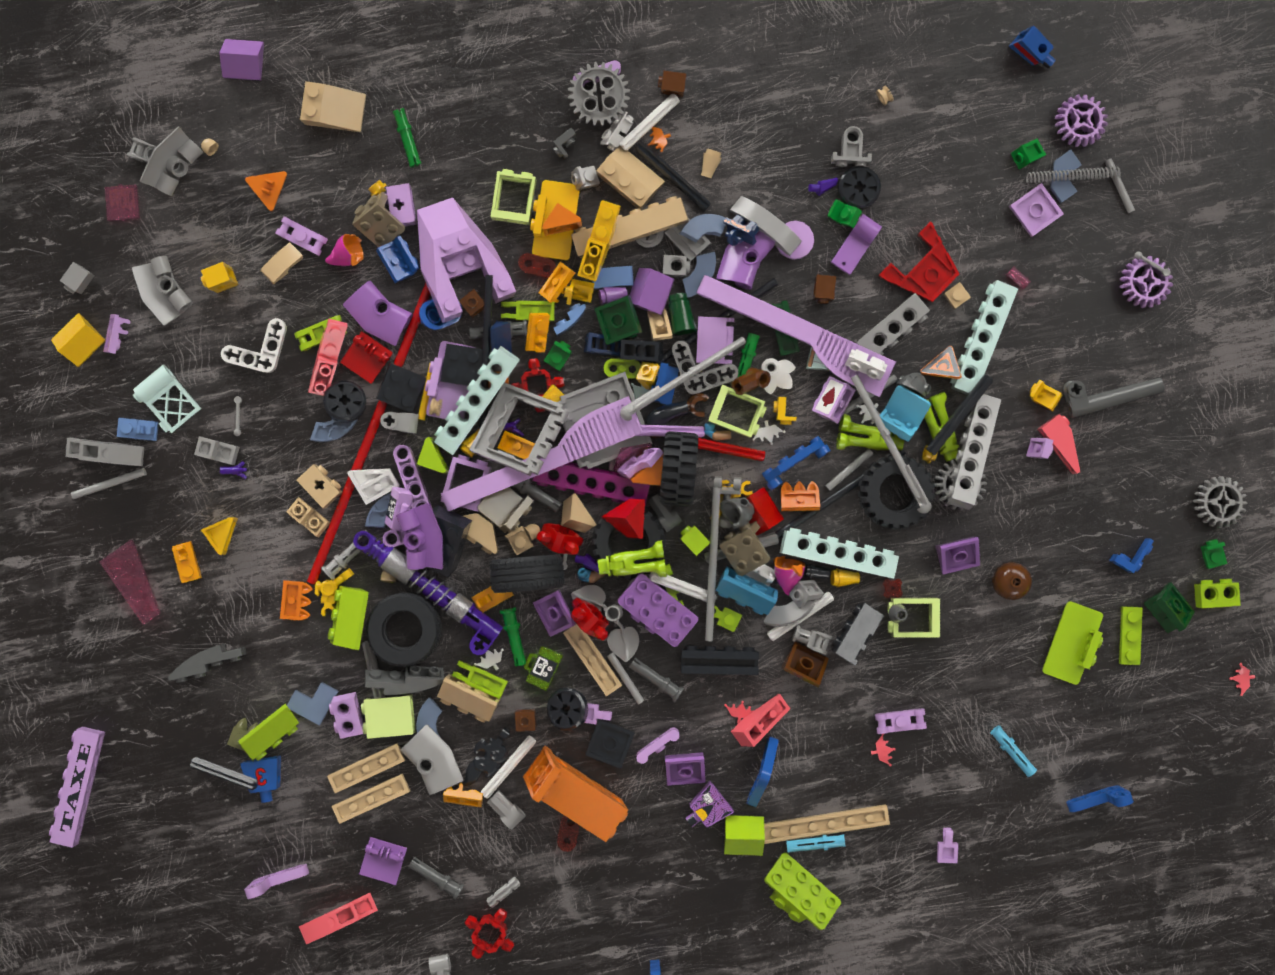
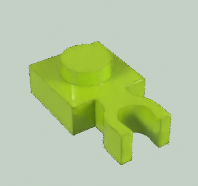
[714,606,742,632]

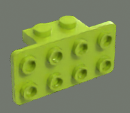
[1042,601,1103,685]
[764,853,841,930]

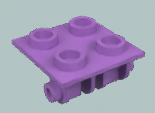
[359,837,407,885]

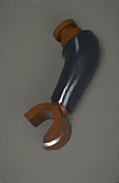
[646,393,709,438]

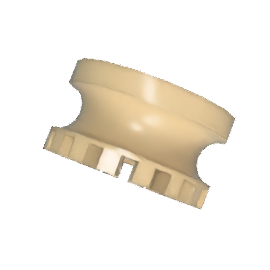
[876,86,894,106]
[429,398,443,416]

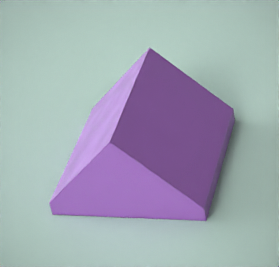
[219,39,264,80]
[629,268,675,315]
[936,537,980,574]
[533,589,576,637]
[665,752,705,786]

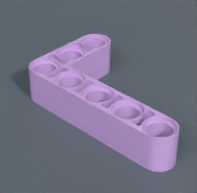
[383,445,433,547]

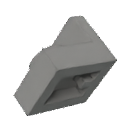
[571,166,600,191]
[789,580,824,608]

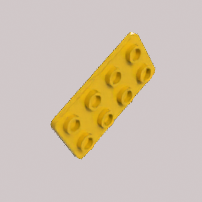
[530,180,580,261]

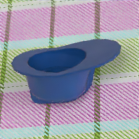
[419,299,463,330]

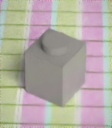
[60,262,95,294]

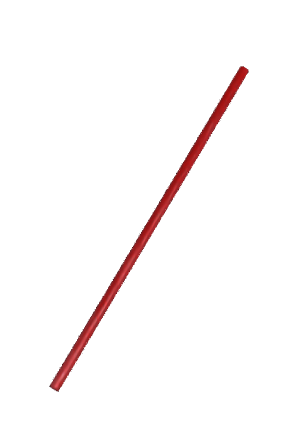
[307,283,431,585]

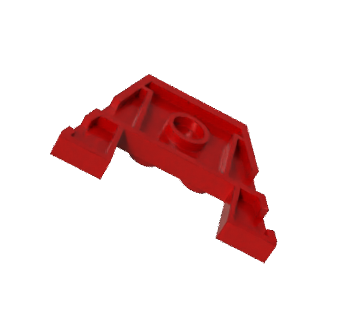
[878,221,959,302]

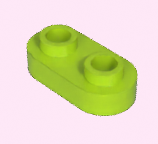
[604,358,641,379]

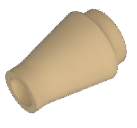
[701,149,722,178]

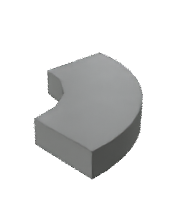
[764,600,815,627]

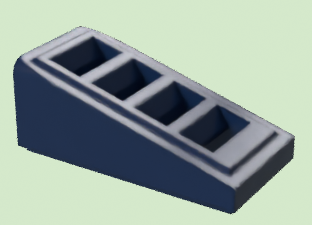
[584,332,626,357]

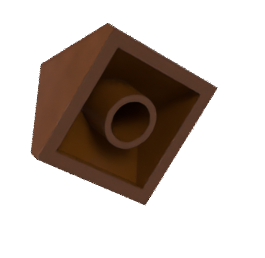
[781,642,829,687]

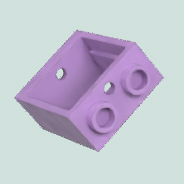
[441,455,492,512]

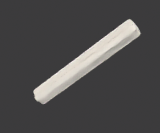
[619,94,680,151]
[649,572,717,602]
[767,592,834,641]
[481,735,536,799]

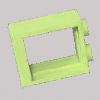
[491,169,537,225]
[707,385,767,438]
[887,598,940,637]

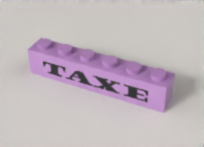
[49,727,105,847]

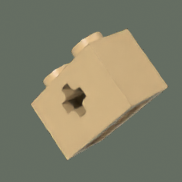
[297,464,342,508]

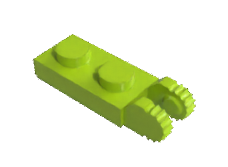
[501,301,555,321]
[452,660,508,699]

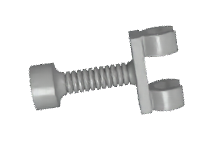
[714,476,742,528]

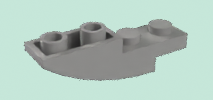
[65,437,144,466]

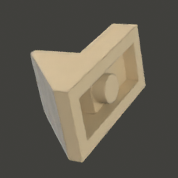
[647,309,673,341]

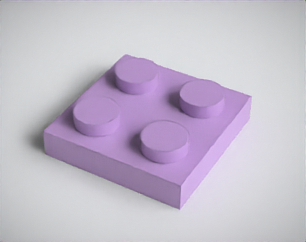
[1009,183,1064,237]

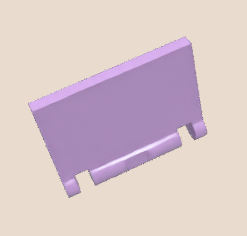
[696,316,734,364]

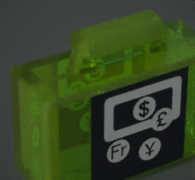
[524,645,563,690]

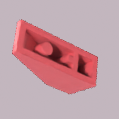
[1037,414,1080,474]
[731,694,790,747]

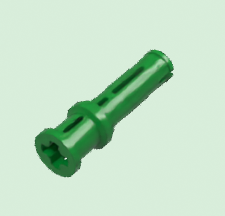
[499,607,527,666]

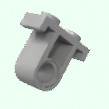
[831,126,872,167]

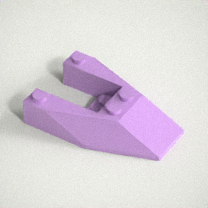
[417,198,516,323]

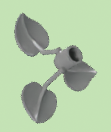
[571,574,660,662]

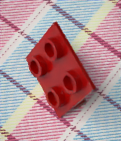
[340,331,393,384]

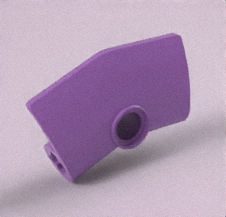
[716,222,775,290]
[343,281,412,346]
[396,503,443,570]

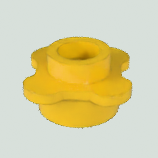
[368,180,386,196]

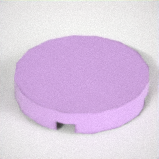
[777,221,814,260]

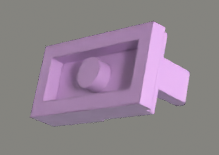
[103,314,130,354]
[1026,438,1053,459]

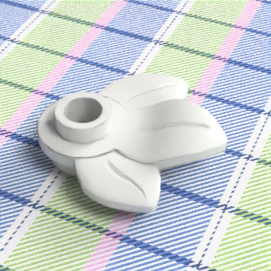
[761,358,796,394]

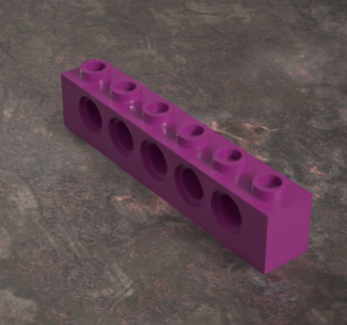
[532,462,650,505]

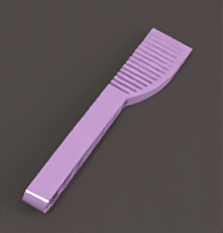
[696,275,896,397]
[441,396,643,511]

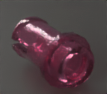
[1006,266,1031,290]

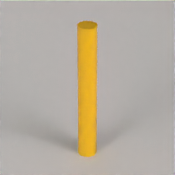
[418,363,432,420]

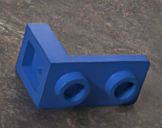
[1109,538,1154,573]

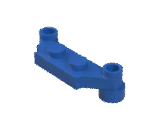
[762,436,831,491]

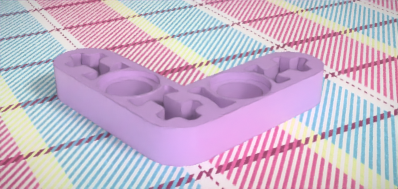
[244,864,309,899]

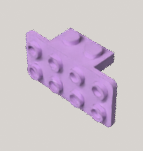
[425,341,476,419]

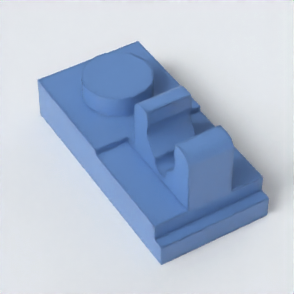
[117,418,159,441]

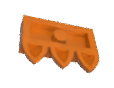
[780,481,820,511]
[280,580,313,620]

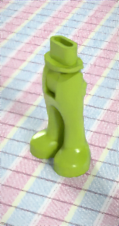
[924,392,959,462]
[836,414,904,451]
[598,540,667,577]

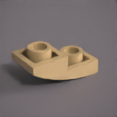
[261,242,303,284]
[286,497,330,538]

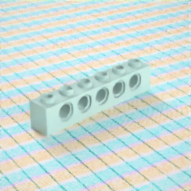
[950,280,1018,395]
[434,346,520,455]
[779,528,899,579]

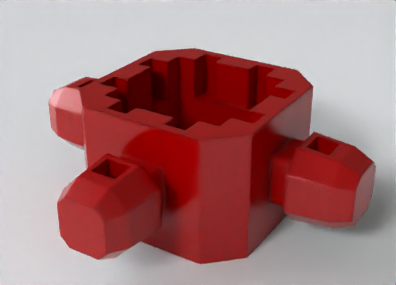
[511,358,564,413]
[537,523,583,555]
[571,598,609,641]
[465,908,514,959]

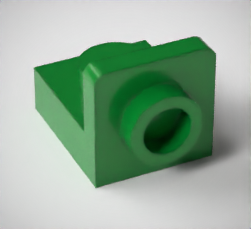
[1011,138,1046,169]
[828,199,862,228]
[544,340,572,372]
[1200,539,1227,569]

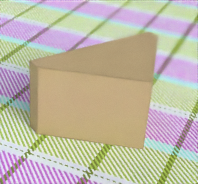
[561,493,597,533]

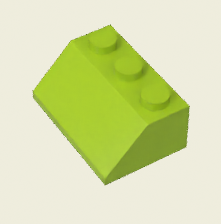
[328,586,369,650]
[238,704,299,761]

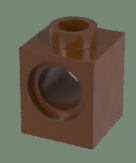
[658,71,686,97]
[813,274,836,304]
[459,289,484,318]
[515,709,537,732]

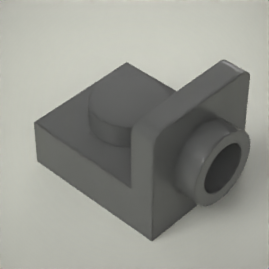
[553,128,576,160]

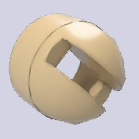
[201,139,219,156]
[524,524,540,540]
[380,570,396,583]

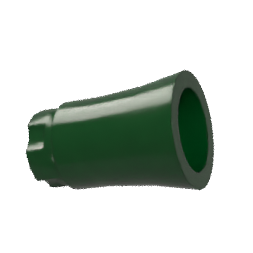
[668,293,698,336]

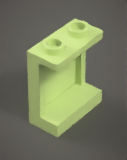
[361,694,416,739]

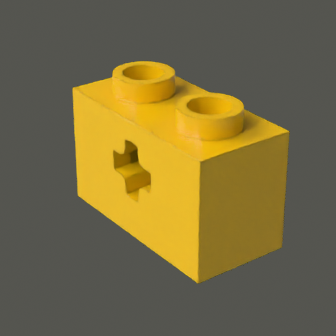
[201,262,238,293]

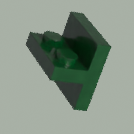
[595,296,642,345]
[1144,582,1195,633]

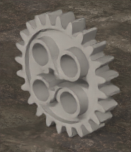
[568,62,630,126]

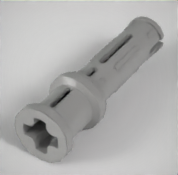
[322,531,369,580]

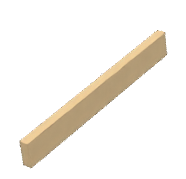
[764,804,890,844]

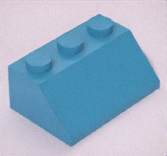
[715,566,778,615]

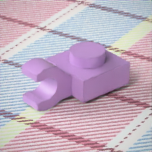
[584,703,612,724]
[937,828,958,863]

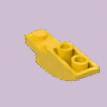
[577,200,621,282]

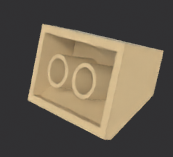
[596,146,665,210]
[437,674,500,723]

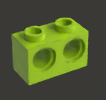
[680,525,711,556]
[1194,579,1241,608]

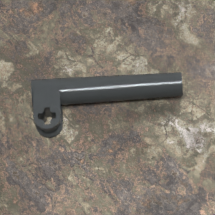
[1063,377,1165,418]

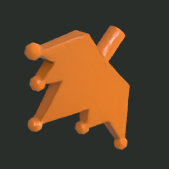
[648,127,671,152]

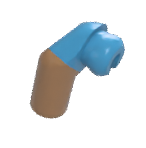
[704,422,731,441]
[577,568,606,583]

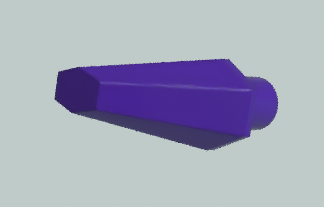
[808,178,838,196]
[575,553,599,573]

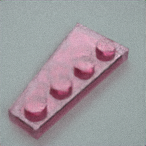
[100,540,161,625]

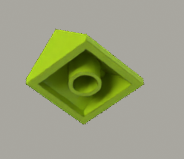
[417,437,449,474]
[724,815,765,856]

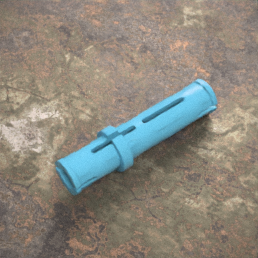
[990,725,1037,777]
[786,834,845,853]

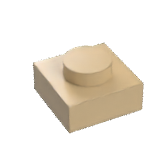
[943,282,971,309]

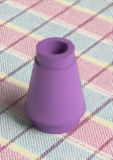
[598,287,628,305]

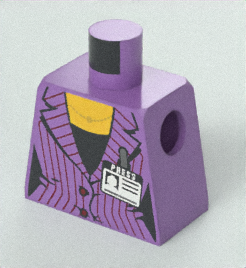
[686,781,734,827]

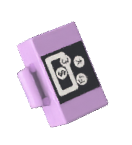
[385,487,413,531]

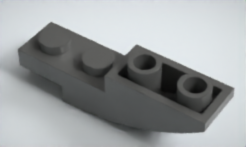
[168,644,247,683]
[364,665,444,695]

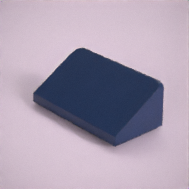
[490,321,512,353]

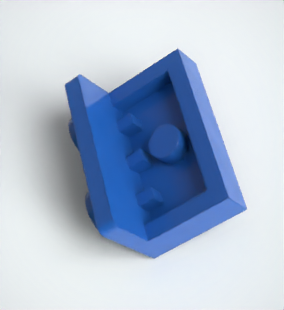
[376,235,419,283]
[651,362,679,405]

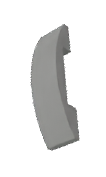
[730,196,802,256]

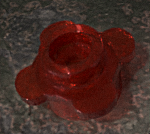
[883,579,903,598]

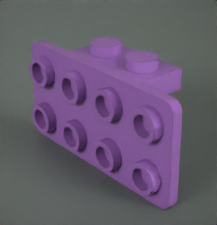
[618,573,698,647]

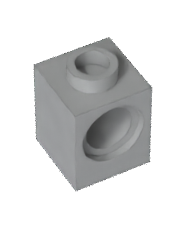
[663,255,690,278]

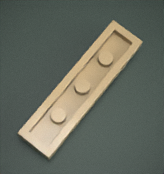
[563,624,622,696]
[327,743,406,793]
[332,773,411,824]

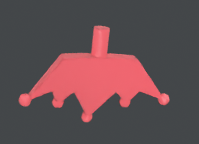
[1229,663,1255,696]
[724,701,755,723]
[871,734,895,766]

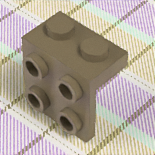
[352,191,405,247]
[477,487,534,533]
[719,521,770,576]

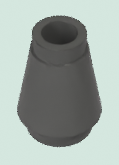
[889,604,908,623]

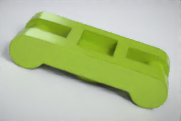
[294,315,347,352]

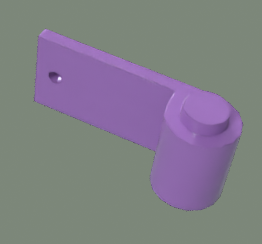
[831,214,882,275]

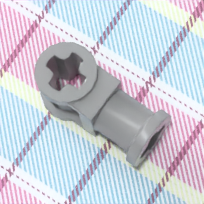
[792,625,833,655]

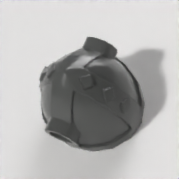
[896,372,931,398]
[720,498,754,529]

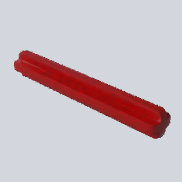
[698,438,766,461]

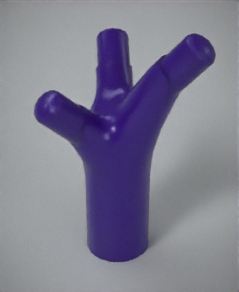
[503,418,524,437]
[220,461,247,480]

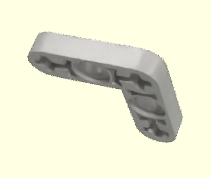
[672,340,738,394]

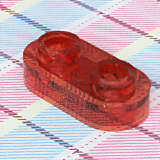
[518,253,556,278]
[557,815,580,852]

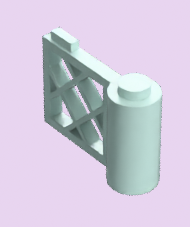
[133,365,202,433]

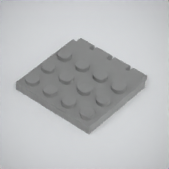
[557,372,653,469]

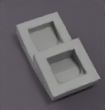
[194,436,240,465]

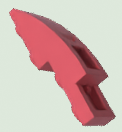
[308,319,347,396]
[299,893,378,945]

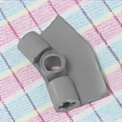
[140,126,203,196]
[132,256,193,325]
[400,724,463,795]

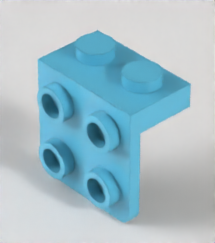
[880,385,931,442]

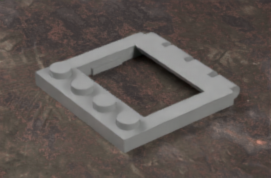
[470,382,569,476]

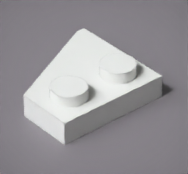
[347,468,400,505]

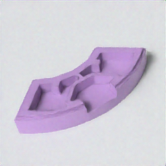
[617,448,663,479]

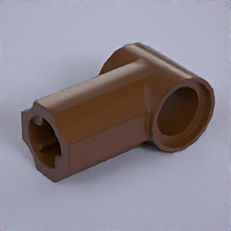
[732,367,771,395]

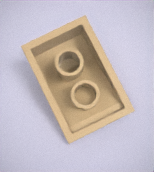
[300,81,366,132]

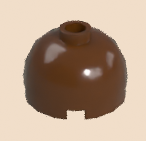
[992,562,1032,600]

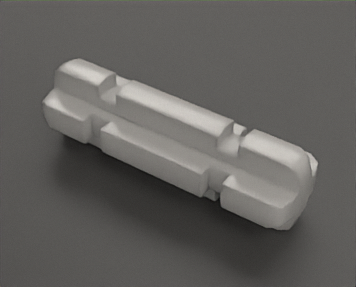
[486,877,520,908]

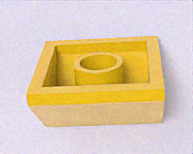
[51,313,105,367]

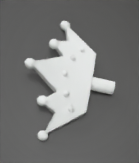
[856,403,880,424]
[752,421,786,445]
[474,648,504,670]

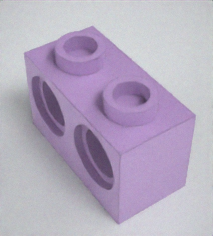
[329,692,363,739]

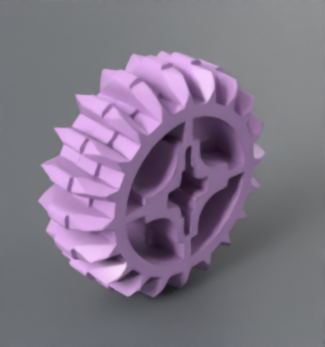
[1055,95,1108,147]
[1120,256,1173,308]

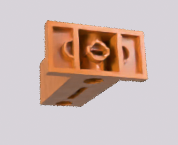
[523,746,628,842]

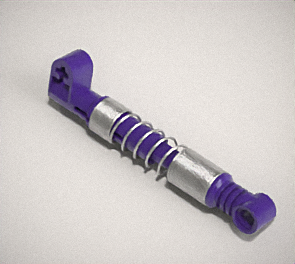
[353,531,503,655]

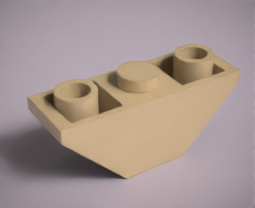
[464,513,499,555]

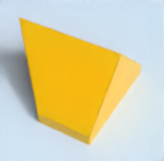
[201,517,238,555]

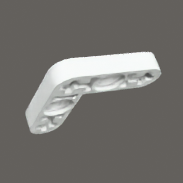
[221,318,287,373]

